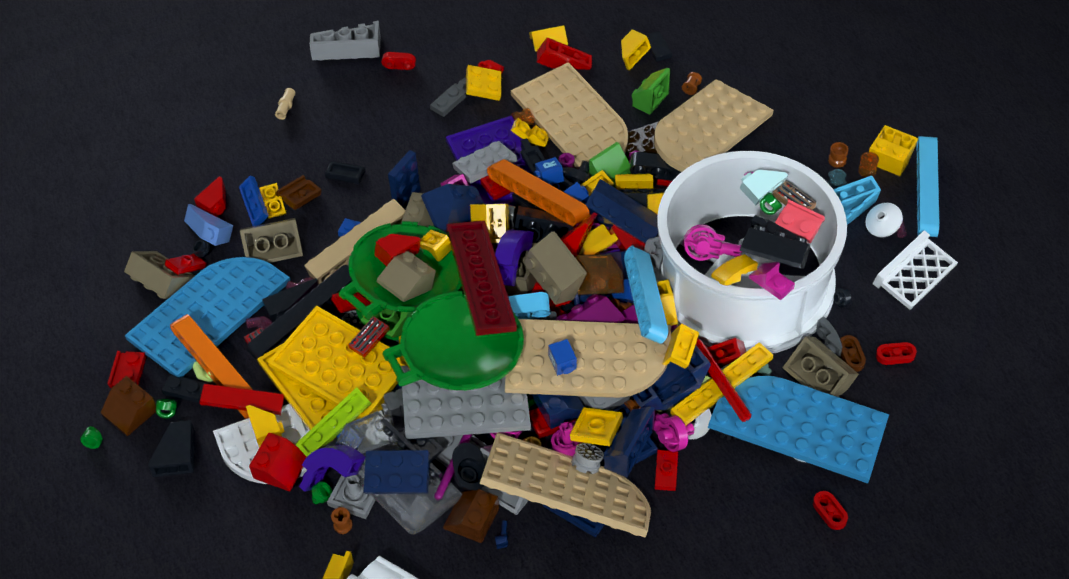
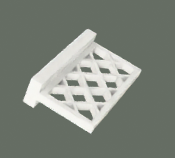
[873,230,958,310]

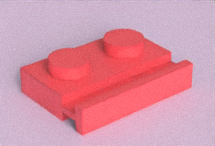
[775,200,825,244]

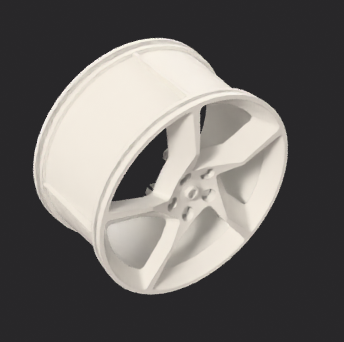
[656,151,847,354]

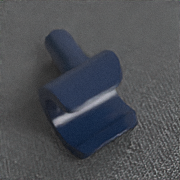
[495,520,508,549]

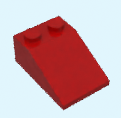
[560,212,597,258]

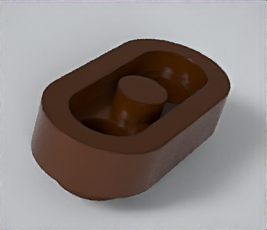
[840,335,866,372]

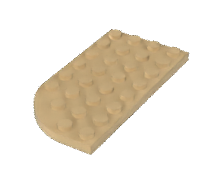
[511,62,628,174]
[654,79,774,172]
[505,319,671,398]
[480,433,651,537]

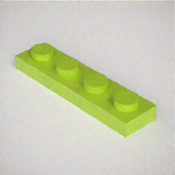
[296,387,372,457]

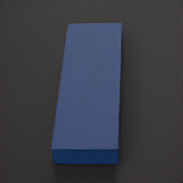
[239,176,269,226]

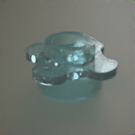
[828,169,847,186]

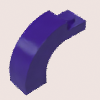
[495,229,534,287]
[299,445,366,492]

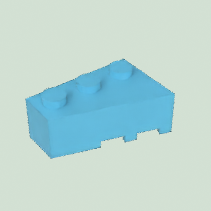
[833,176,881,225]

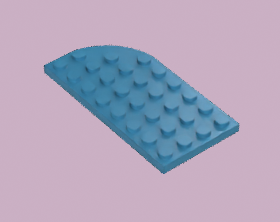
[125,257,291,377]
[708,376,889,483]

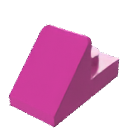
[749,262,795,300]

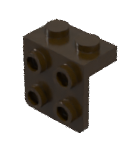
[625,122,658,159]

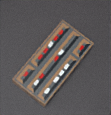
[772,181,816,210]

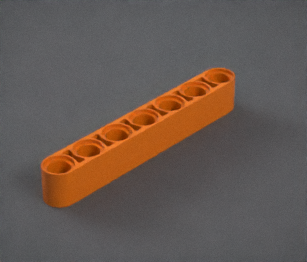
[487,159,590,226]
[170,314,253,419]

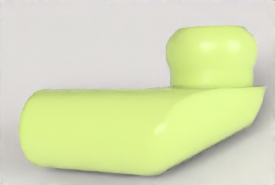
[193,361,213,382]

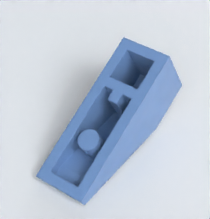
[184,204,233,246]

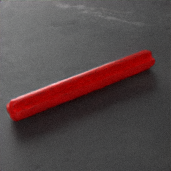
[696,340,752,422]

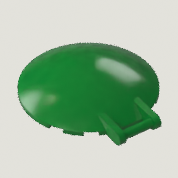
[339,221,462,320]
[382,291,524,391]

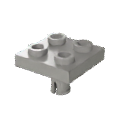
[327,473,379,519]

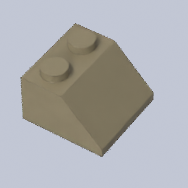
[376,251,435,302]

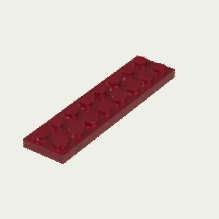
[446,221,517,336]

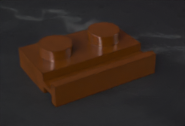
[276,175,322,210]

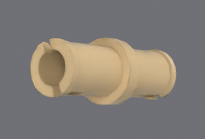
[275,88,295,120]

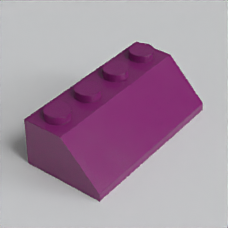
[555,294,625,323]

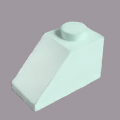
[740,170,788,206]

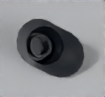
[452,443,485,491]

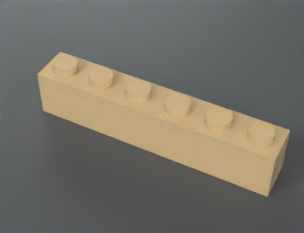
[304,199,406,285]

